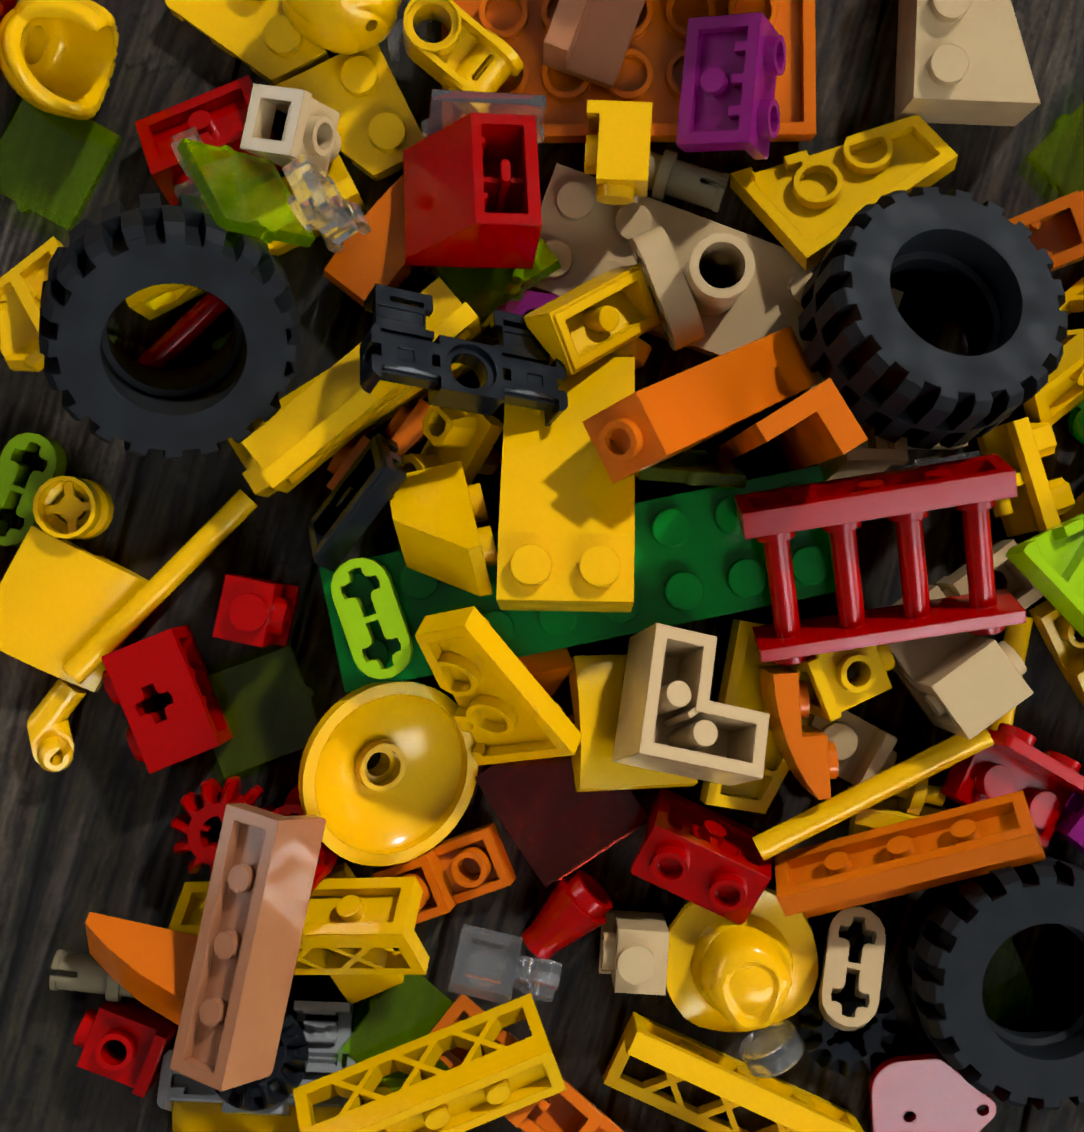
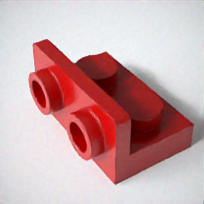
[135,75,285,206]
[940,723,1084,848]
[631,788,772,924]

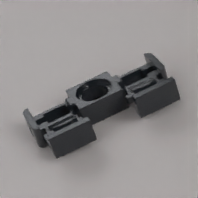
[360,284,568,426]

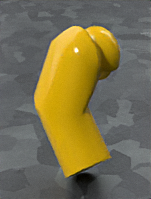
[27,678,86,772]

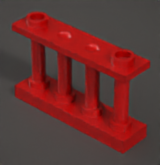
[734,454,1026,665]

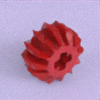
[171,775,277,877]

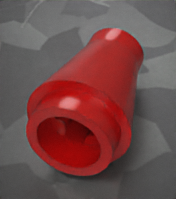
[522,870,613,961]

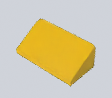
[523,264,661,376]

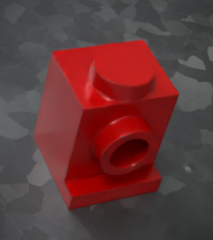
[212,574,301,648]
[73,997,179,1098]

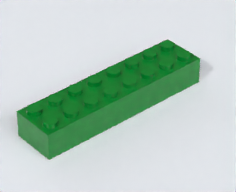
[319,465,836,693]

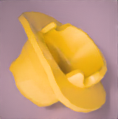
[666,887,818,1032]

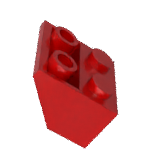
[403,112,542,269]

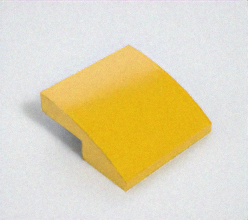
[0,525,149,692]
[568,654,698,792]

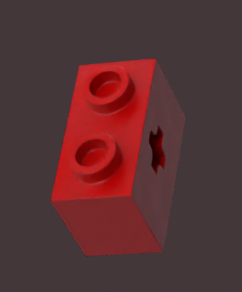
[101,624,234,774]

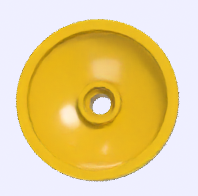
[298,680,478,866]

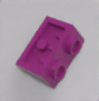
[676,12,786,160]

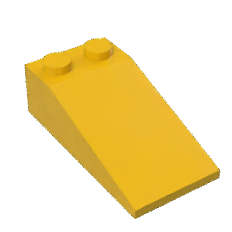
[496,356,635,613]

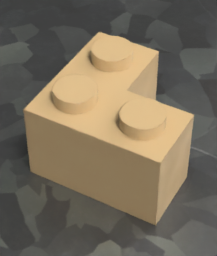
[888,585,1034,740]
[612,623,770,786]

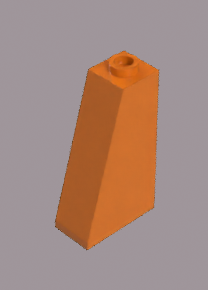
[582,326,819,484]

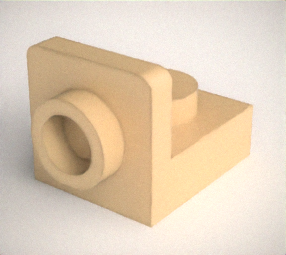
[808,710,898,786]

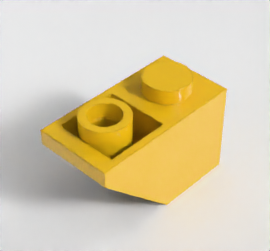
[389,460,497,597]

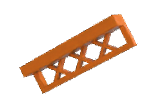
[718,378,868,471]
[774,790,1046,919]

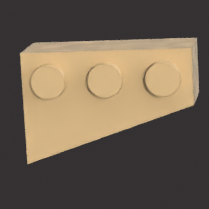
[894,0,1041,127]

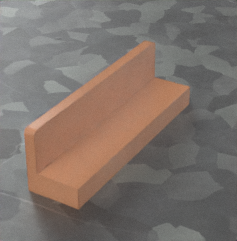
[542,0,646,89]
[169,803,326,1092]

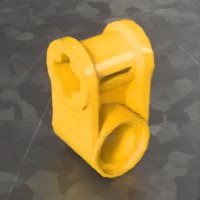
[403,0,524,113]

